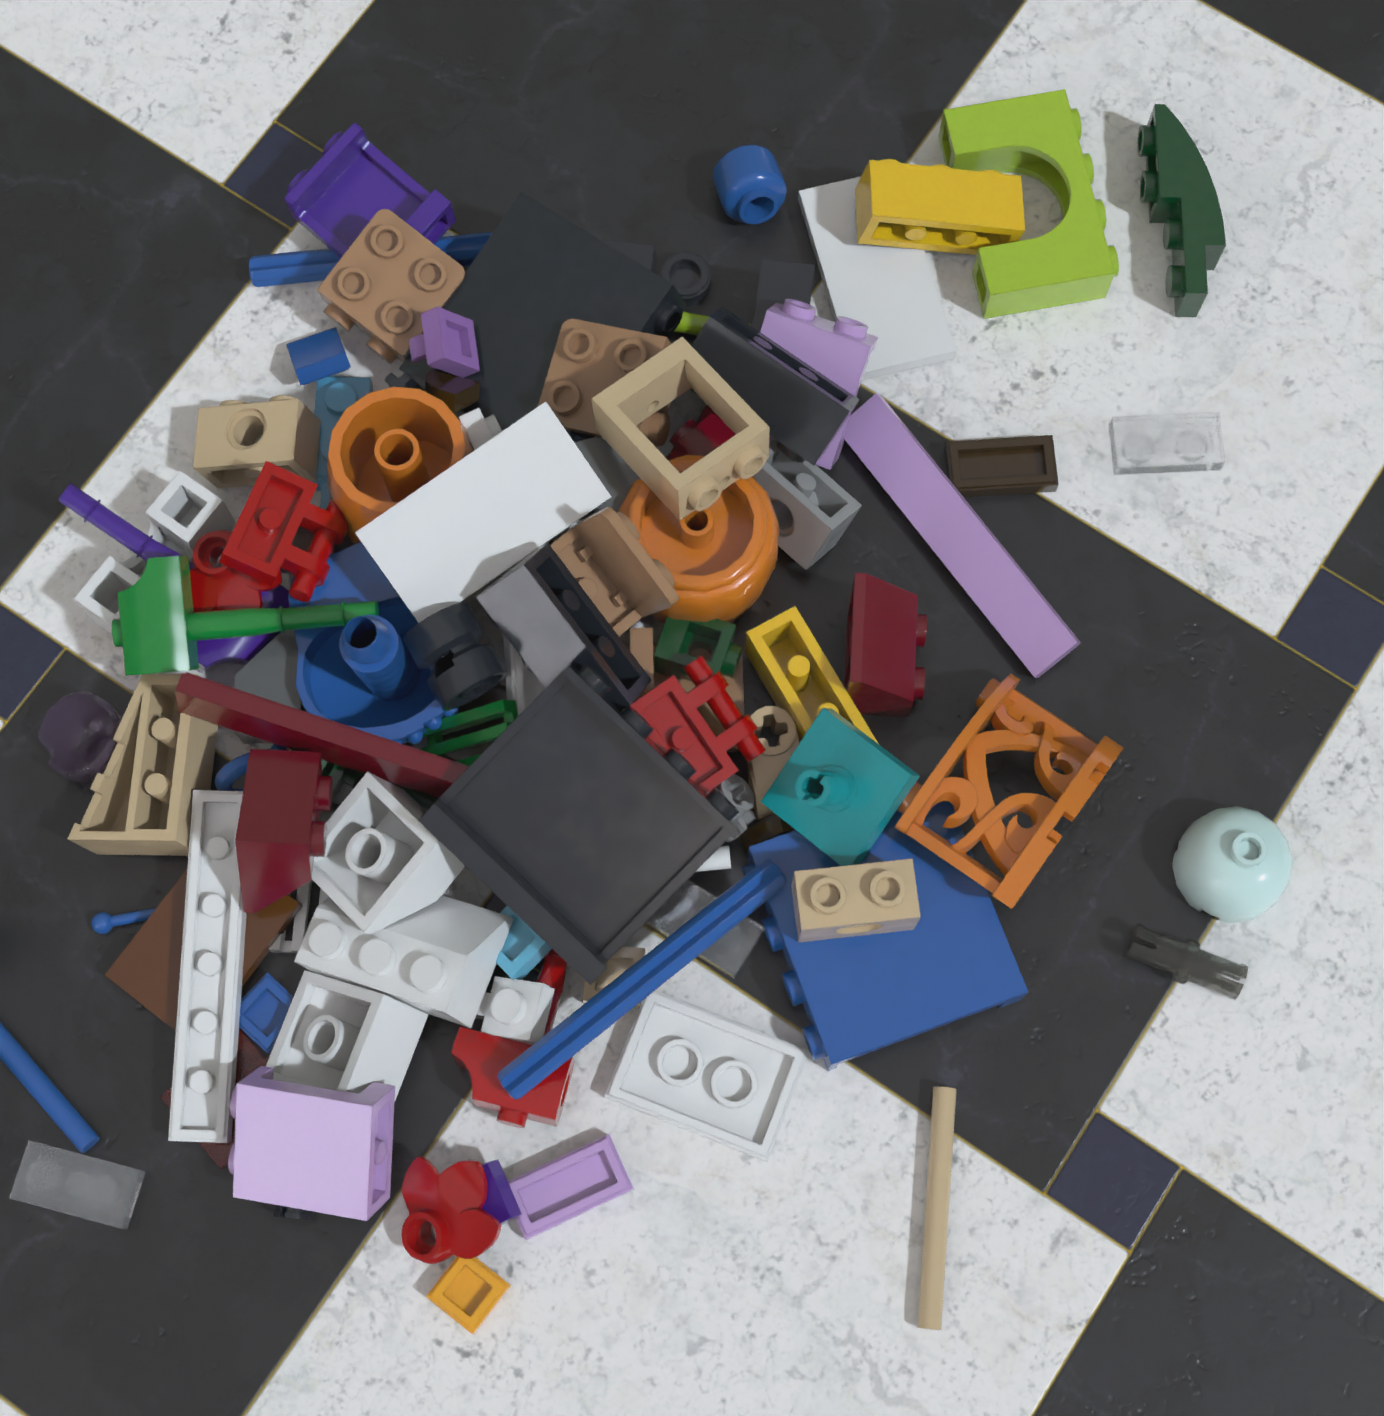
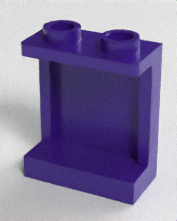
[284,123,456,258]

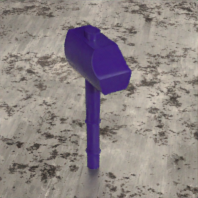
[58,483,290,673]

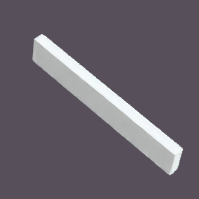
[168,790,247,1143]

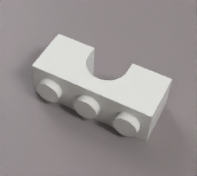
[74,471,236,634]

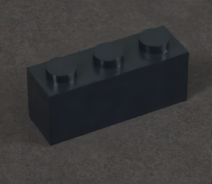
[690,307,860,465]
[476,542,652,711]

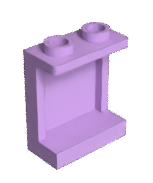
[760,299,878,470]
[228,1066,395,1221]

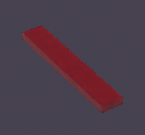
[175,672,469,798]

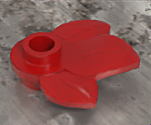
[190,530,282,612]
[401,1156,502,1264]

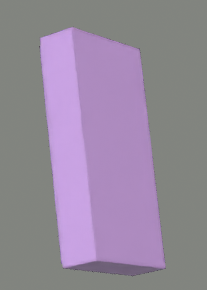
[508,1134,634,1240]

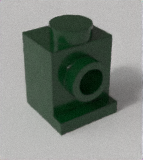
[654,617,743,680]

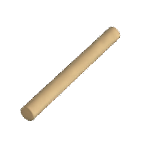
[917,1087,957,1330]

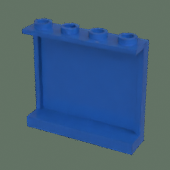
[742,784,1028,1071]

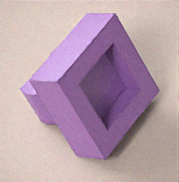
[409,306,480,378]

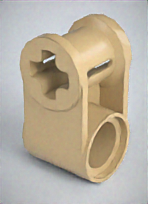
[746,706,799,820]

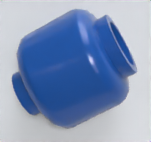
[713,145,787,224]

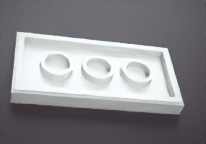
[798,176,956,380]
[355,402,611,623]

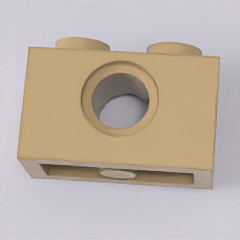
[193,395,321,488]
[791,859,921,942]

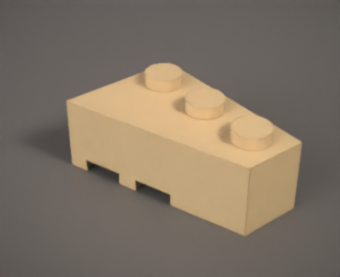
[67,674,218,856]

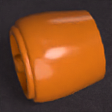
[327,386,474,544]
[618,455,779,624]

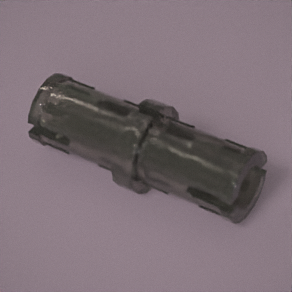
[1125,923,1248,1000]

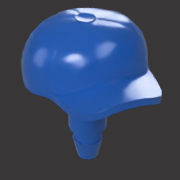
[288,542,459,744]

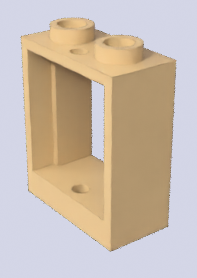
[591,337,770,521]

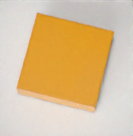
[426,1257,511,1334]

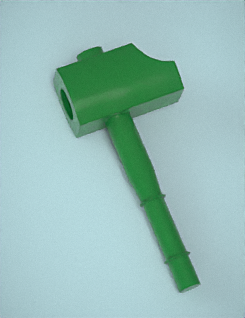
[112,556,379,676]

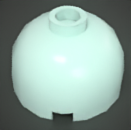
[1172,806,1293,923]

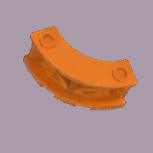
[895,674,1124,909]

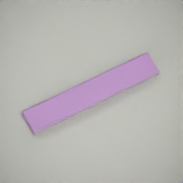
[843,393,1081,678]

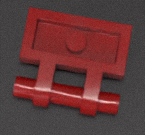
[219,461,348,602]
[623,655,766,793]

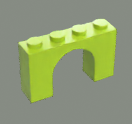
[938,89,1119,319]

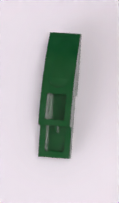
[1137,104,1226,317]

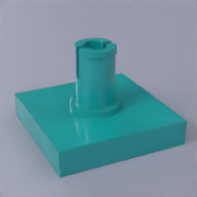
[761,708,920,866]

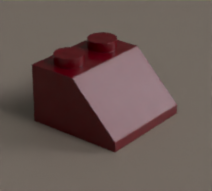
[844,573,927,717]
[235,749,333,913]

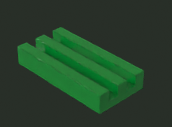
[421,700,518,766]

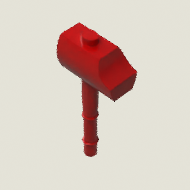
[451,949,574,1128]

